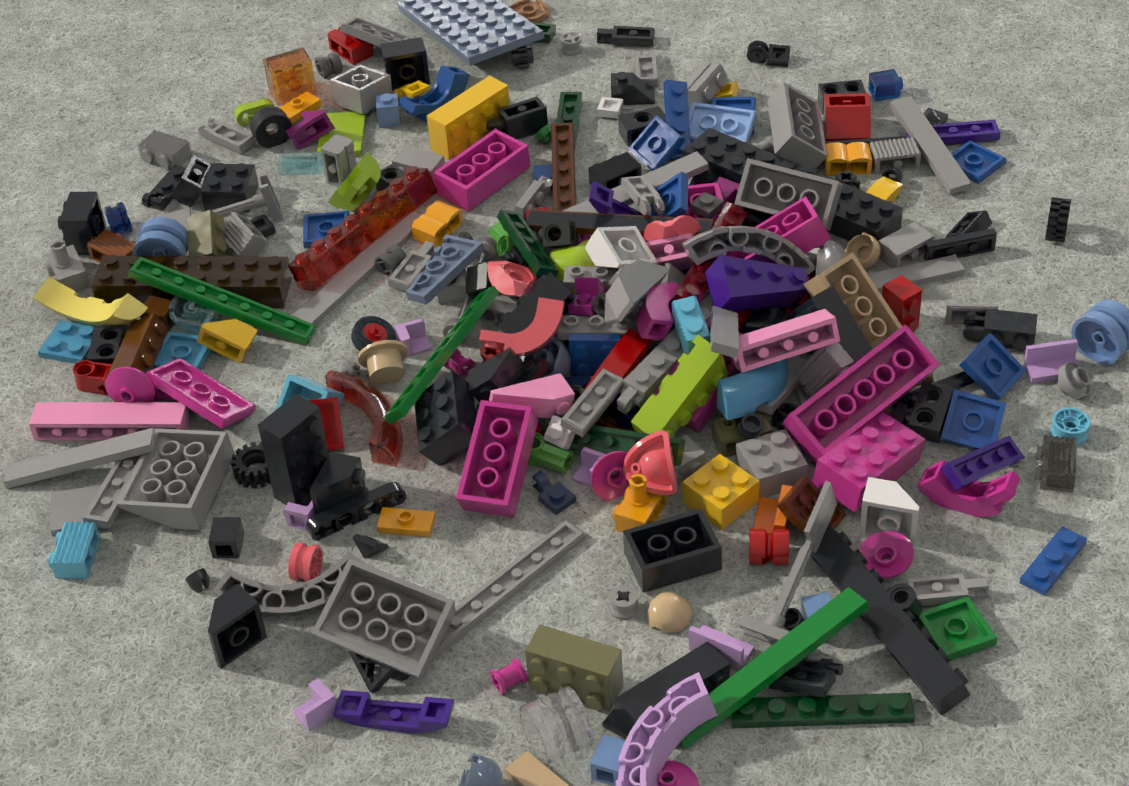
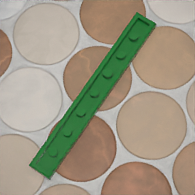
[128,257,317,346]
[384,286,499,424]
[679,587,869,750]

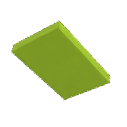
[317,112,366,158]

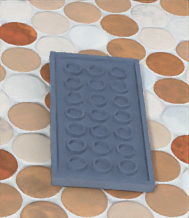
[397,0,544,65]

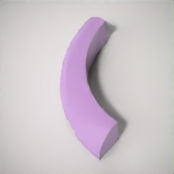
[616,672,718,786]

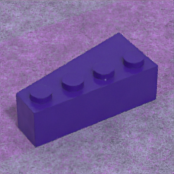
[705,255,809,312]

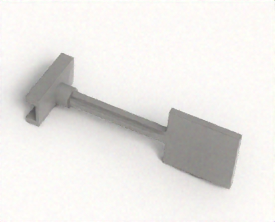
[146,172,283,230]
[739,481,837,644]

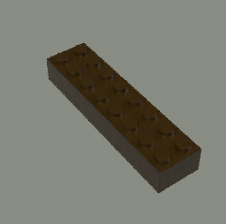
[91,255,292,309]

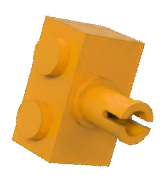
[613,474,668,533]

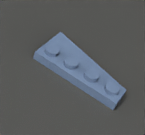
[406,234,485,305]

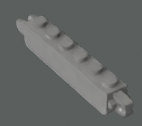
[617,293,731,414]

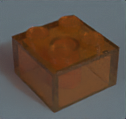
[263,47,317,106]

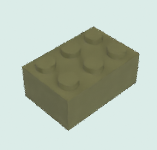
[525,624,623,711]

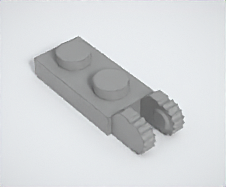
[635,48,658,87]
[198,119,256,154]
[621,176,665,216]

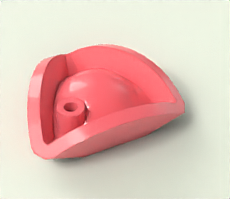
[644,215,701,241]
[487,261,539,299]
[623,430,678,495]

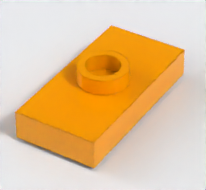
[280,91,322,124]
[377,507,436,537]

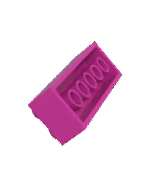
[782,324,940,465]

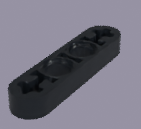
[306,482,406,541]

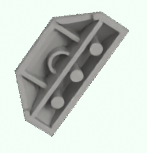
[604,259,669,325]

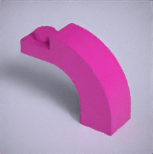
[636,282,705,340]
[917,460,1020,517]

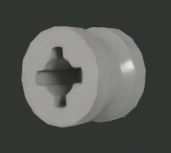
[561,32,582,56]
[609,585,638,620]

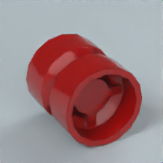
[749,529,789,565]

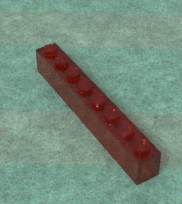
[288,166,438,291]

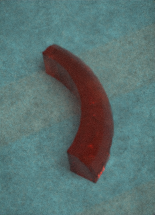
[325,369,403,467]

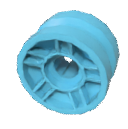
[1050,407,1091,447]

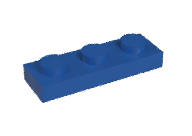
[1019,526,1087,596]

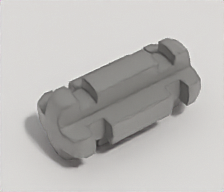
[342,360,361,376]

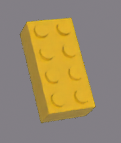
[427,76,510,160]

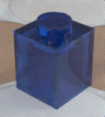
[868,69,903,102]

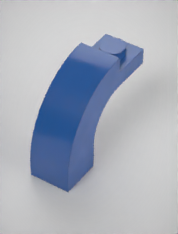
[399,66,470,122]

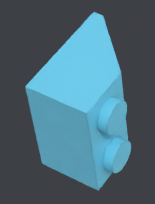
[275,374,344,410]

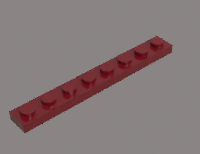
[672,202,748,305]

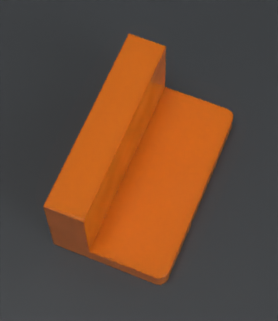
[753,485,793,533]

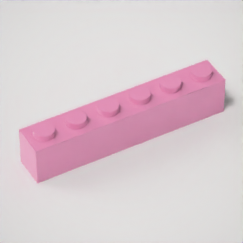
[29,402,191,441]

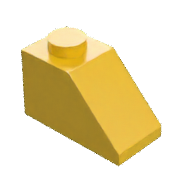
[196,319,258,363]

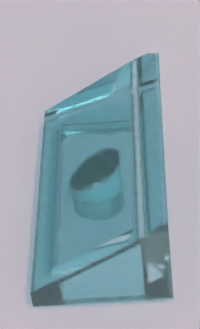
[278,153,324,175]

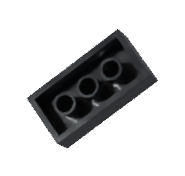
[258,394,329,506]

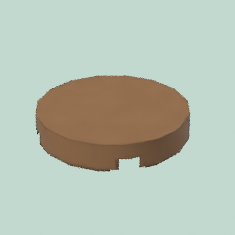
[510,0,549,23]

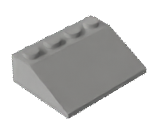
[117,428,235,530]
[311,558,456,679]

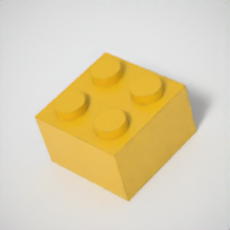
[682,454,760,530]

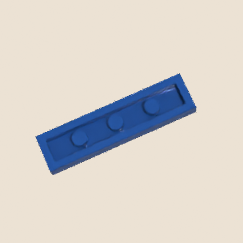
[663,79,691,161]

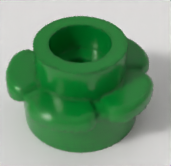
[534,124,552,144]

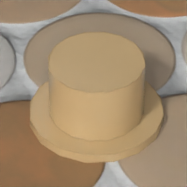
[358,340,407,385]

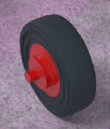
[351,316,396,351]

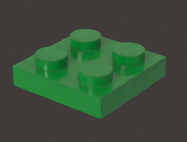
[916,596,997,660]

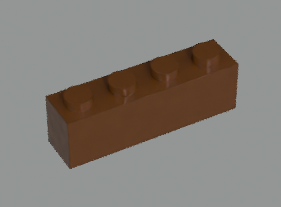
[103,313,169,389]

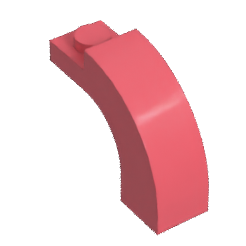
[479,297,565,357]

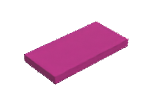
[146,358,256,429]

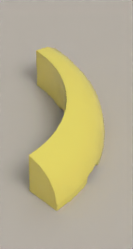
[32,276,148,326]

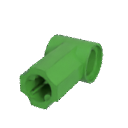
[489,222,516,256]
[528,433,574,473]

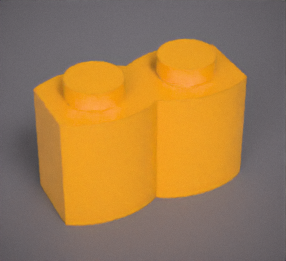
[823,142,872,176]
[411,201,463,248]

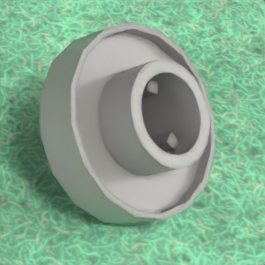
[1057,362,1091,400]

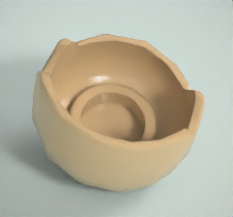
[845,233,881,269]
[645,592,692,634]

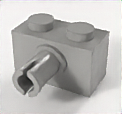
[45,240,90,292]

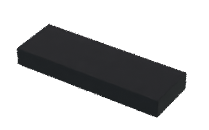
[924,228,997,261]

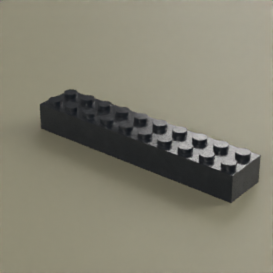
[683,127,903,241]

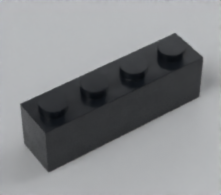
[614,641,730,730]

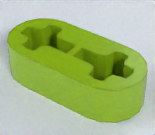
[234,98,274,126]

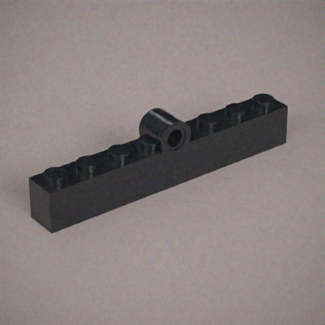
[811,525,970,715]

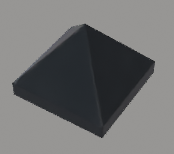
[353,534,389,558]

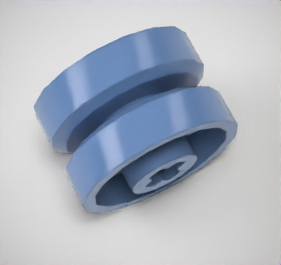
[132,217,188,256]
[1071,299,1129,366]

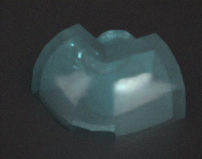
[169,296,224,335]

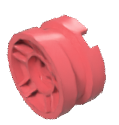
[288,542,323,582]

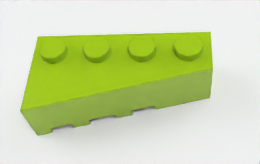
[631,335,728,437]

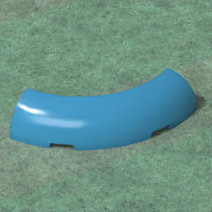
[717,359,789,420]

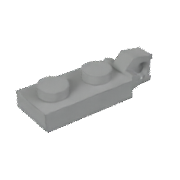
[515,176,553,220]
[388,241,435,292]
[906,573,989,606]

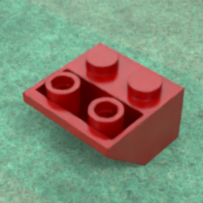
[823,93,871,141]

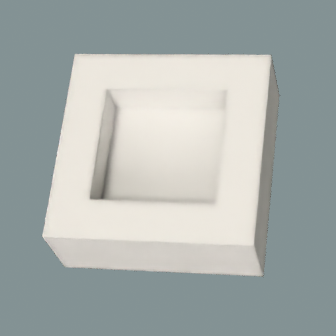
[597,97,623,119]
[544,415,575,450]

